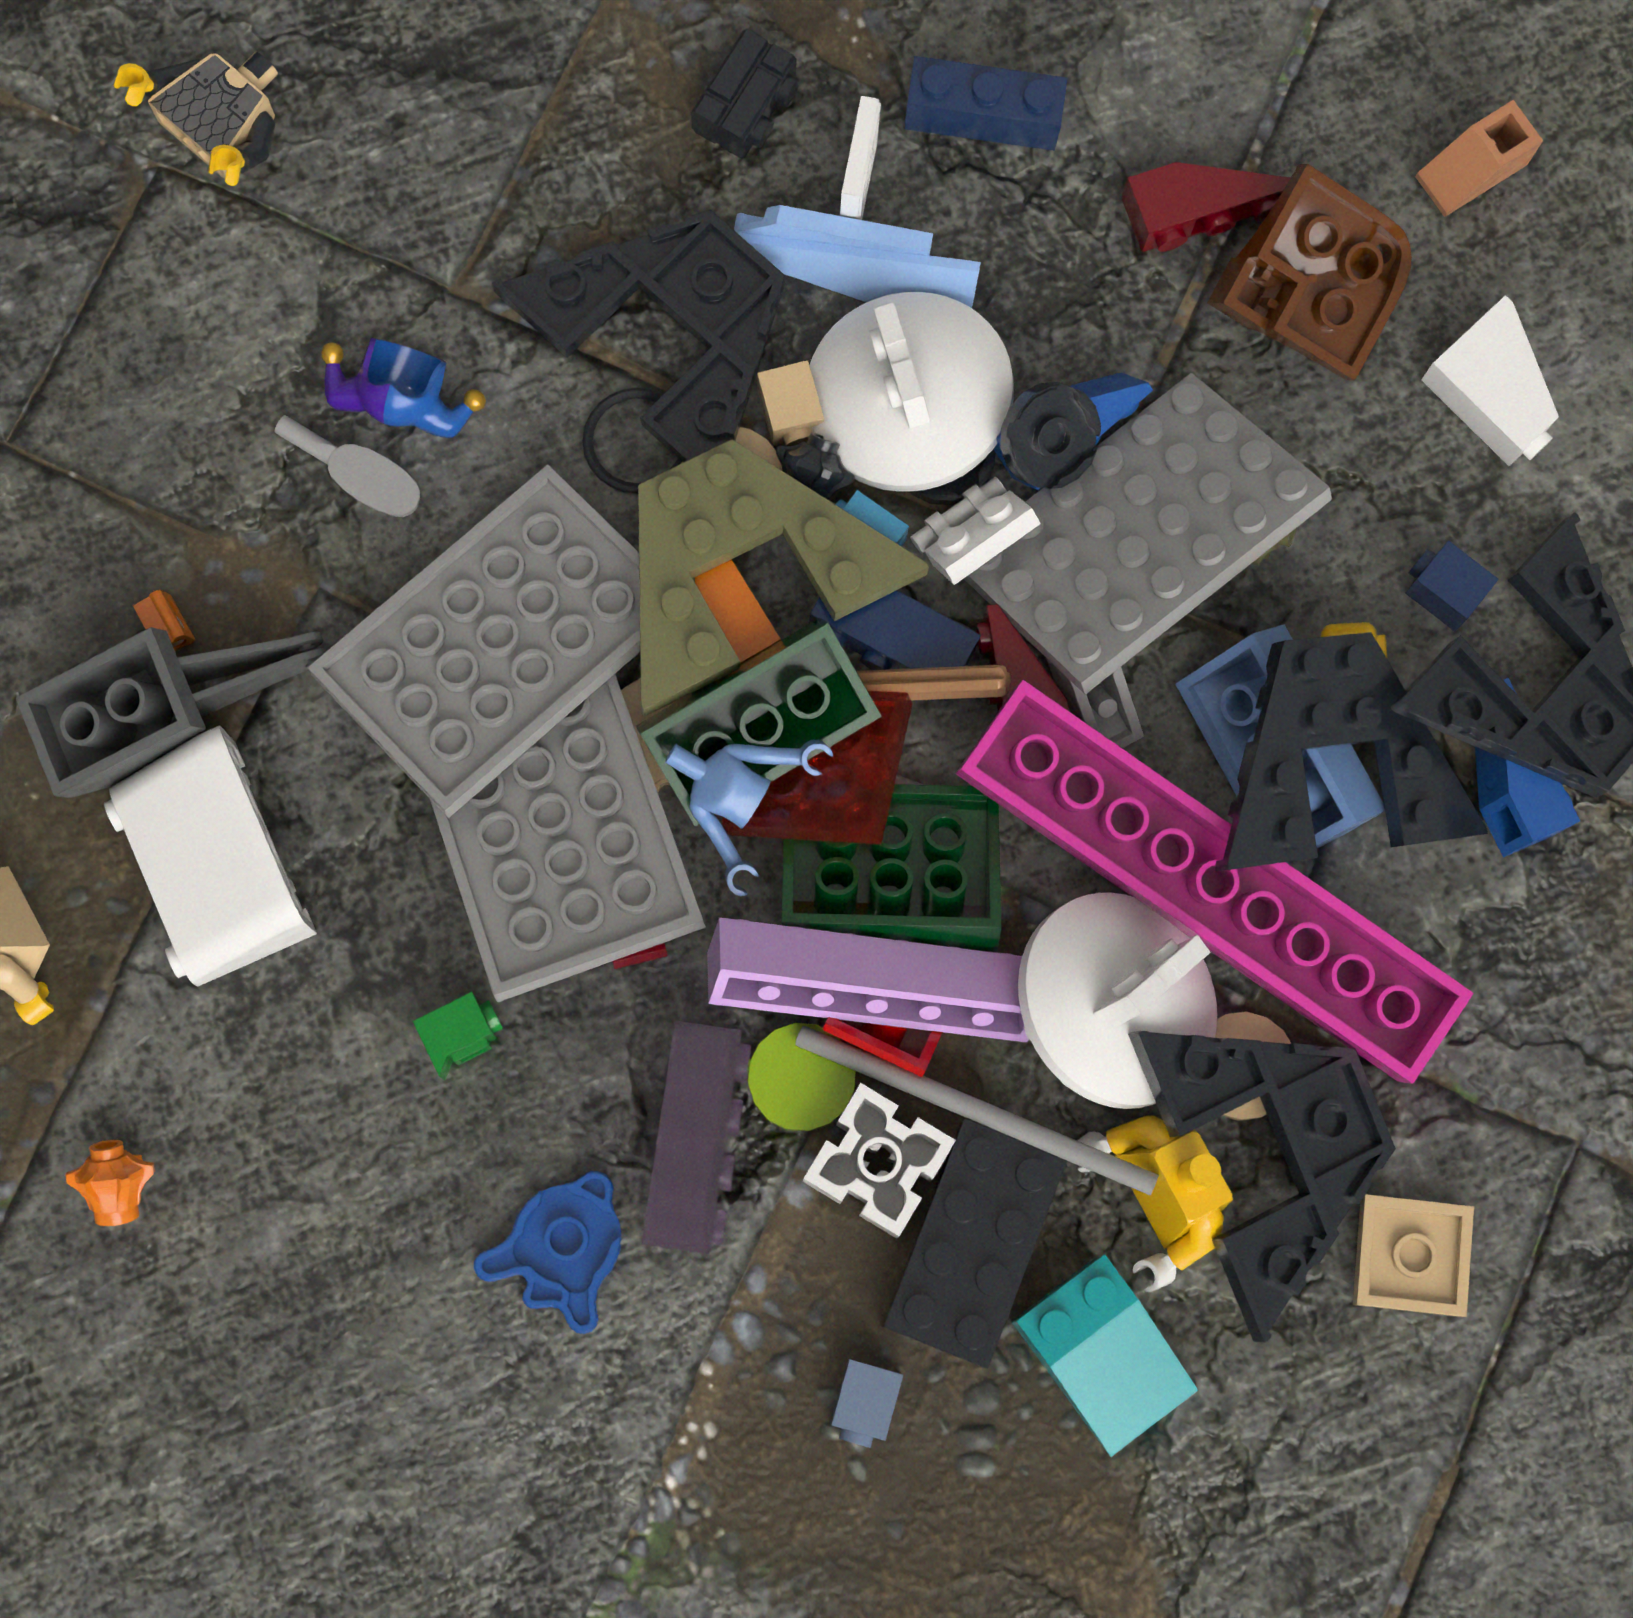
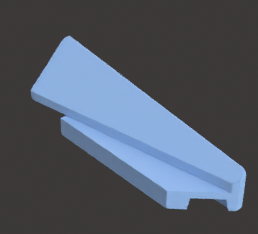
[734,205,981,308]

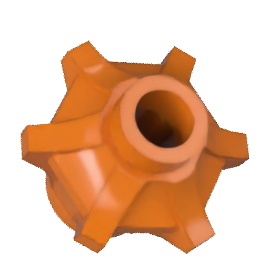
[65,1140,155,1226]

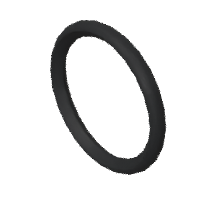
[582,388,682,494]

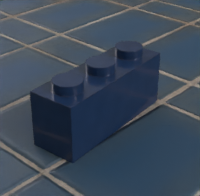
[904,56,1068,151]
[809,590,981,701]

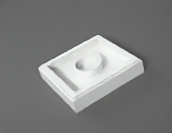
[840,96,881,220]

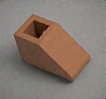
[1415,100,1543,217]

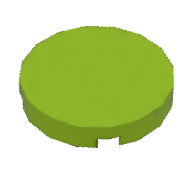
[748,1023,856,1131]

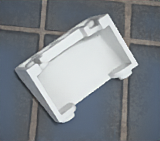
[104,726,317,986]

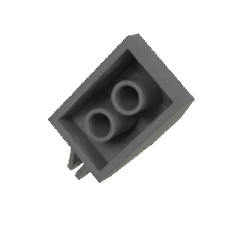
[16,627,327,798]

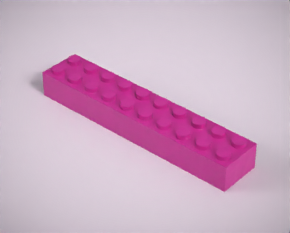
[955,680,1474,1084]

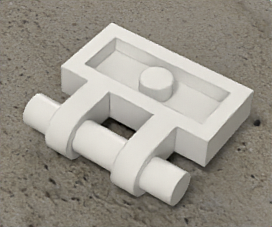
[910,477,1040,585]

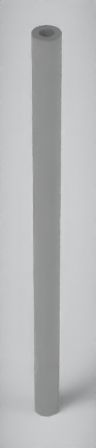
[795,1026,1159,1196]

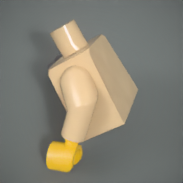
[0,866,54,1025]

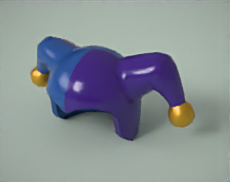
[321,338,486,438]

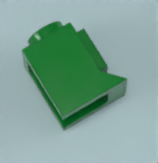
[413,992,503,1081]

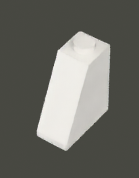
[1421,295,1559,466]

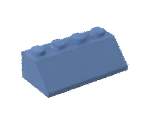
[1175,624,1385,863]

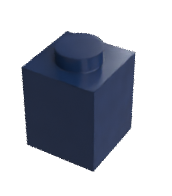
[1405,540,1499,632]

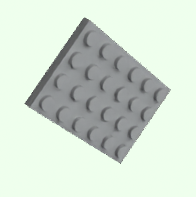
[963,373,1332,694]
[307,464,640,818]
[430,674,706,1002]

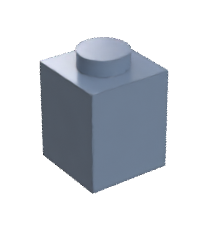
[830,1359,903,1448]

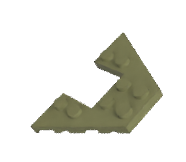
[638,439,929,717]

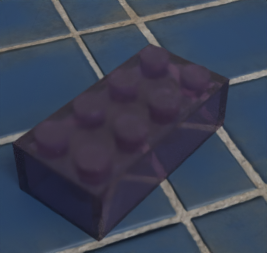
[642,1021,751,1257]

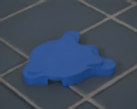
[474,1171,622,1334]

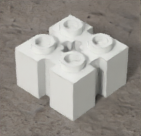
[803,1083,956,1238]

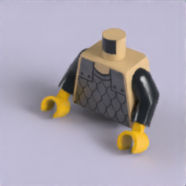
[113,51,278,186]

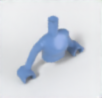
[665,740,833,896]

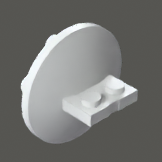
[809,292,1014,491]
[1018,893,1217,1109]

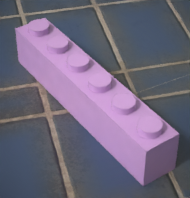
[707,917,1029,1042]

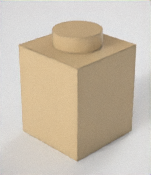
[757,360,824,447]

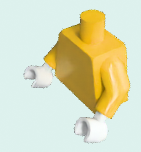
[1077,1115,1233,1292]

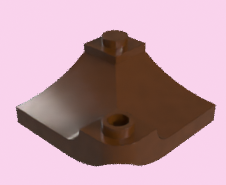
[1207,164,1412,381]

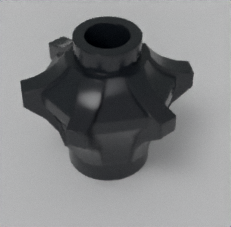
[776,433,855,500]

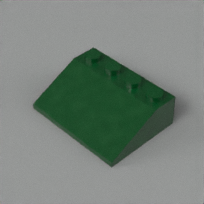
[781,781,1001,953]

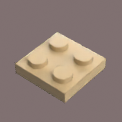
[1353,1194,1474,1317]

